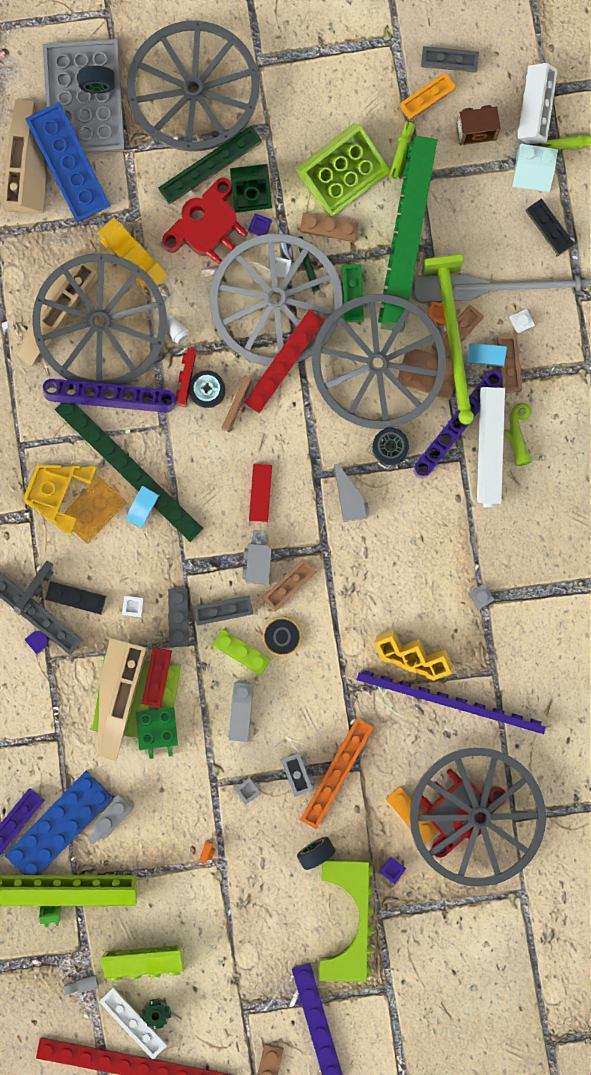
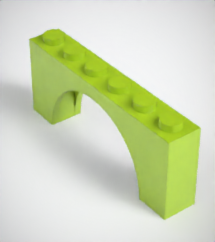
[319,859,373,982]

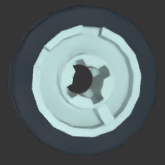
[189,370,225,408]

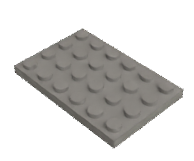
[43,39,125,154]

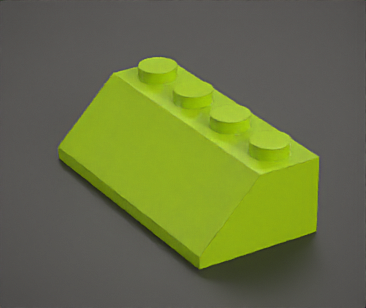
[101,945,185,981]

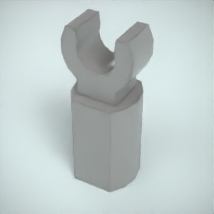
[63,975,99,995]

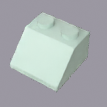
[512,144,558,193]

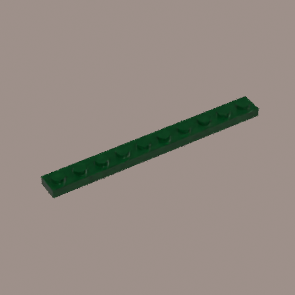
[55,403,203,542]

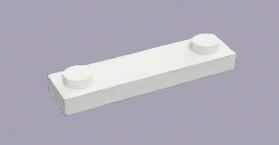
[99,987,168,1059]

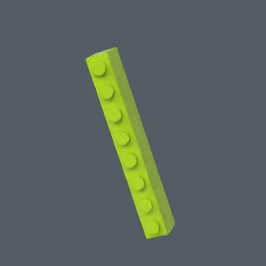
[0,875,138,906]

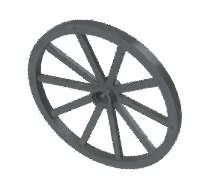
[127,21,259,151]
[32,253,167,385]
[312,294,446,429]
[409,748,546,886]

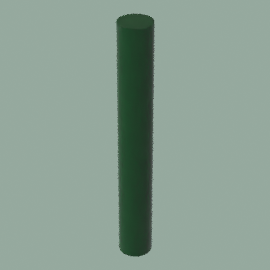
[298,236,320,292]

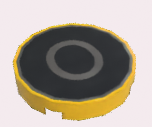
[263,618,301,656]

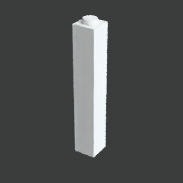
[477,387,505,507]

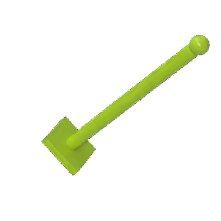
[422,254,474,425]

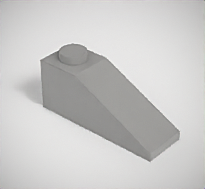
[334,464,369,522]
[229,683,254,742]

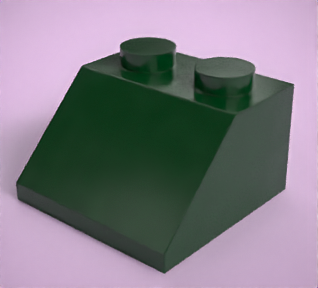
[230,164,272,213]

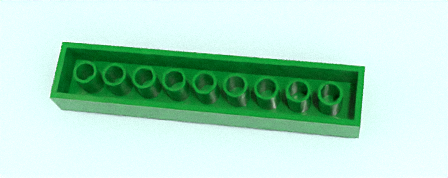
[378,135,438,333]

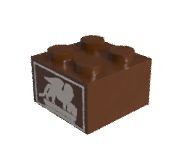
[456,105,501,146]

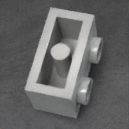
[281,752,315,797]

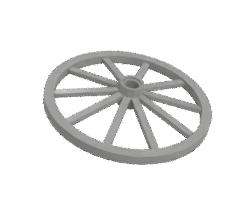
[210,234,342,366]

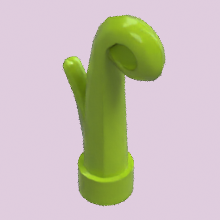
[504,403,531,466]

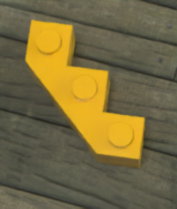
[97,218,167,291]
[374,629,453,680]

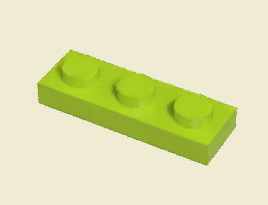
[212,629,271,675]

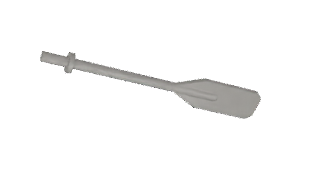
[414,274,591,303]

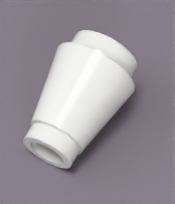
[167,316,190,345]

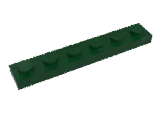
[158,125,262,205]

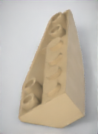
[2,100,47,213]
[16,254,98,366]
[98,638,148,761]

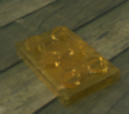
[63,476,127,544]

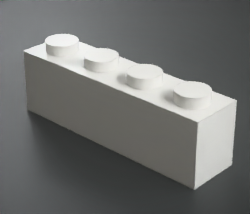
[518,63,558,144]

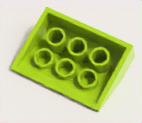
[295,123,390,217]

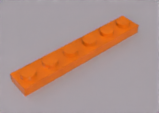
[300,718,374,829]

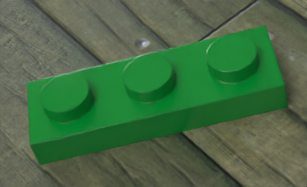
[342,264,364,323]

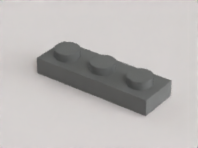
[421,46,479,73]
[14,561,54,615]
[168,589,189,647]
[193,595,254,626]

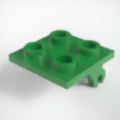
[136,707,178,759]

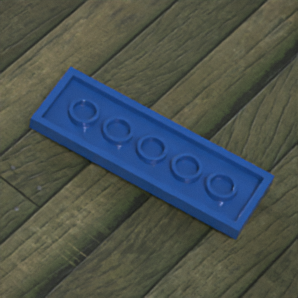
[25,102,111,223]
[4,770,114,875]

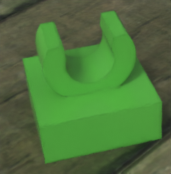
[39,906,61,927]

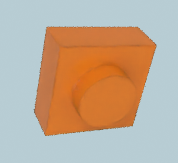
[428,301,446,325]
[199,840,215,863]

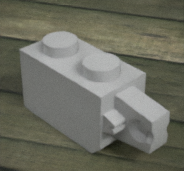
[242,530,272,585]
[87,794,134,844]

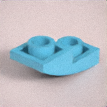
[466,344,507,367]
[126,486,160,528]

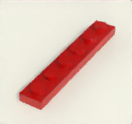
[244,309,325,414]

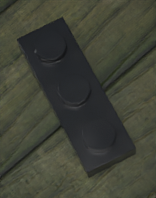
[525,198,574,256]
[45,581,107,615]

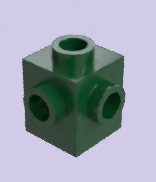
[142,998,171,1029]

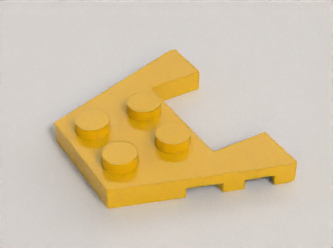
[23,465,97,536]

